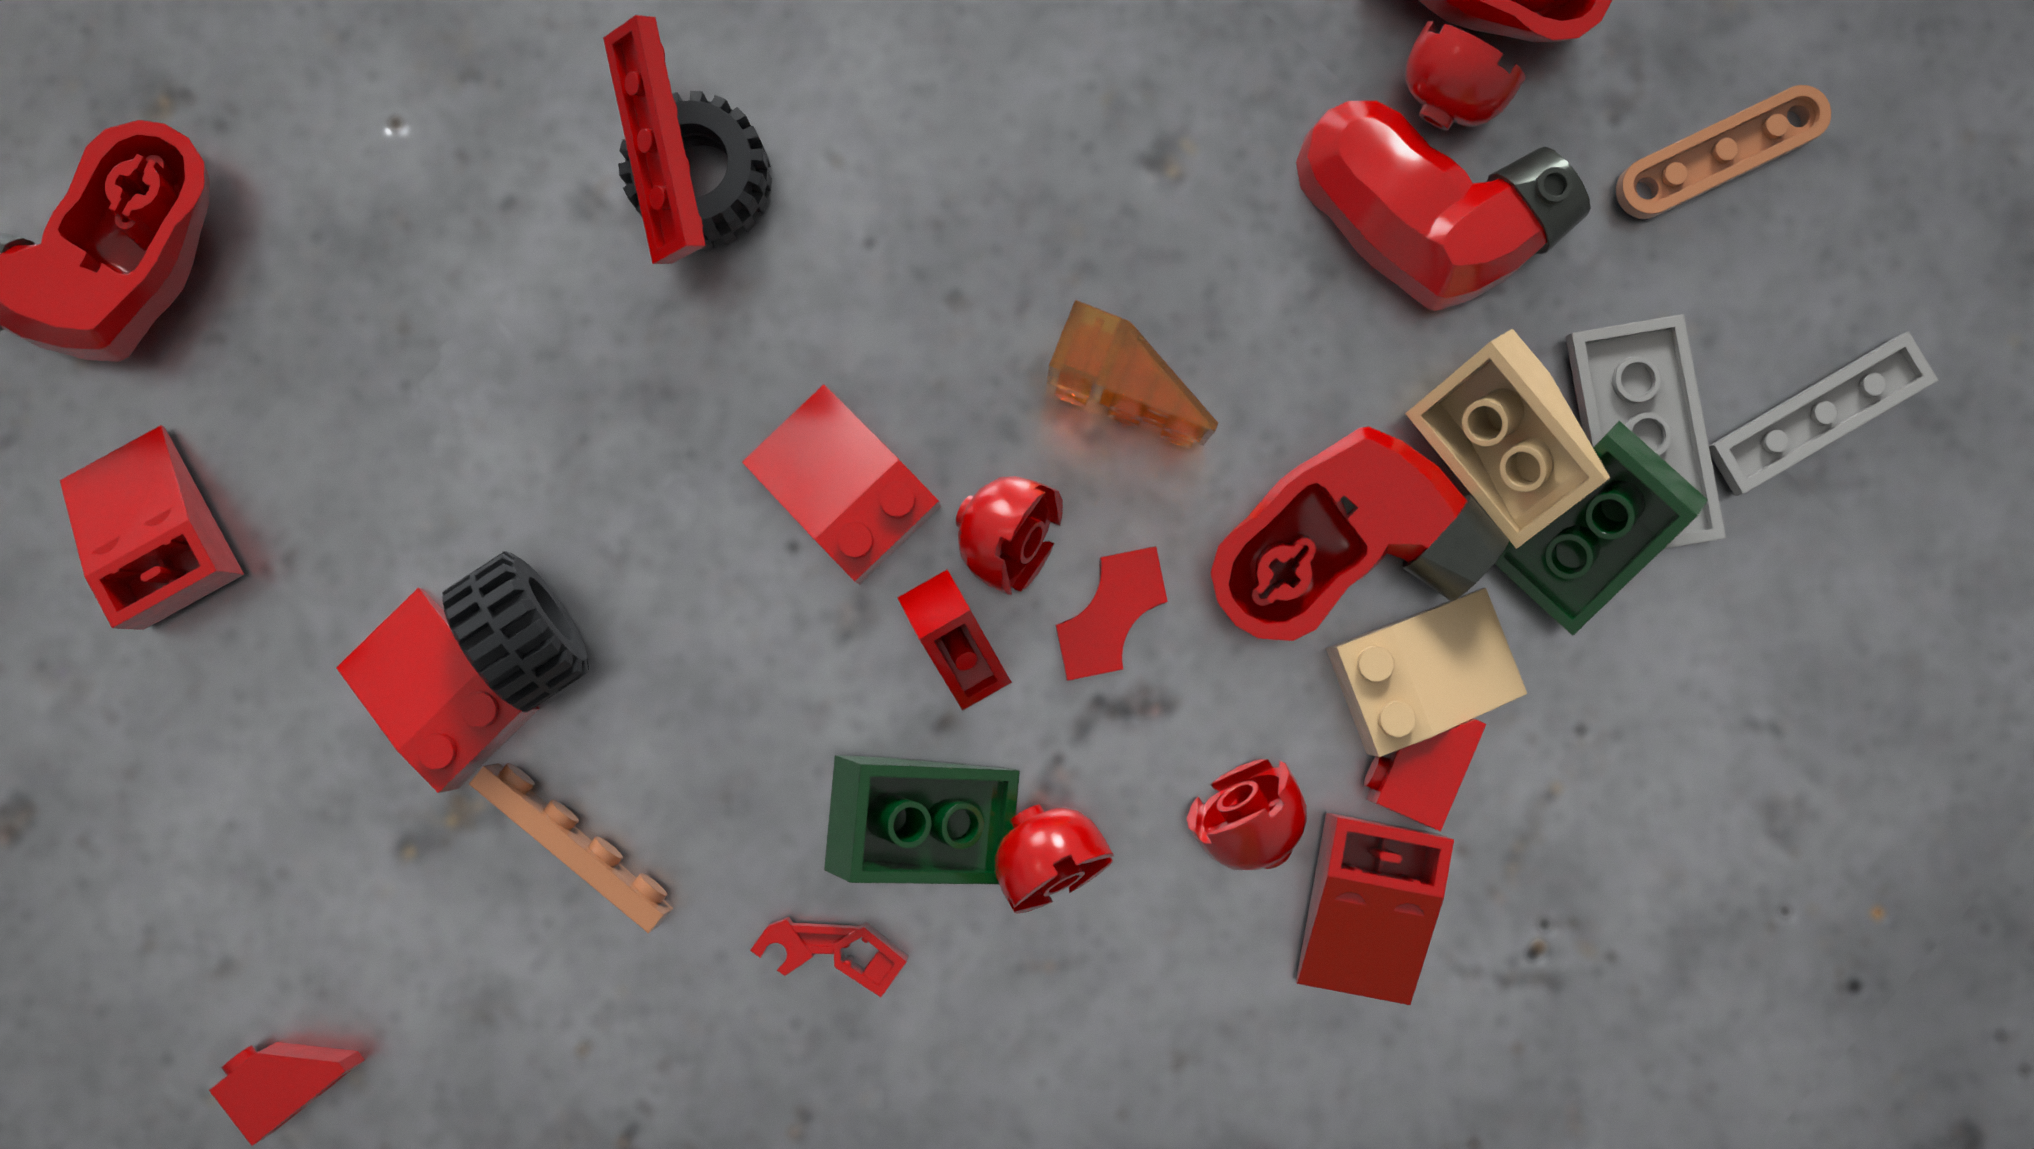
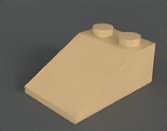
[1405,329,1610,549]
[1326,588,1528,757]

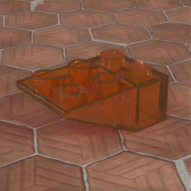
[1047,300,1218,449]

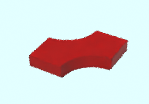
[1055,546,1168,681]

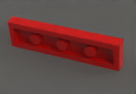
[603,15,706,264]

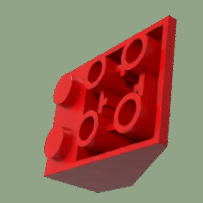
[60,425,244,630]
[1296,812,1454,1005]

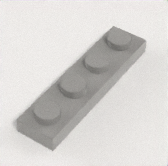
[1709,332,1939,496]

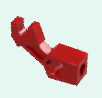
[750,917,909,997]

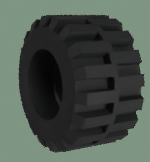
[618,91,772,249]
[442,551,589,713]

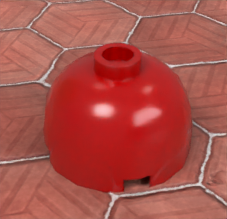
[1405,21,1526,131]
[956,476,1063,595]
[1187,759,1307,870]
[995,805,1114,914]

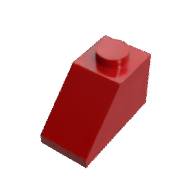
[897,569,1012,711]
[1364,719,1486,831]
[209,1042,365,1146]

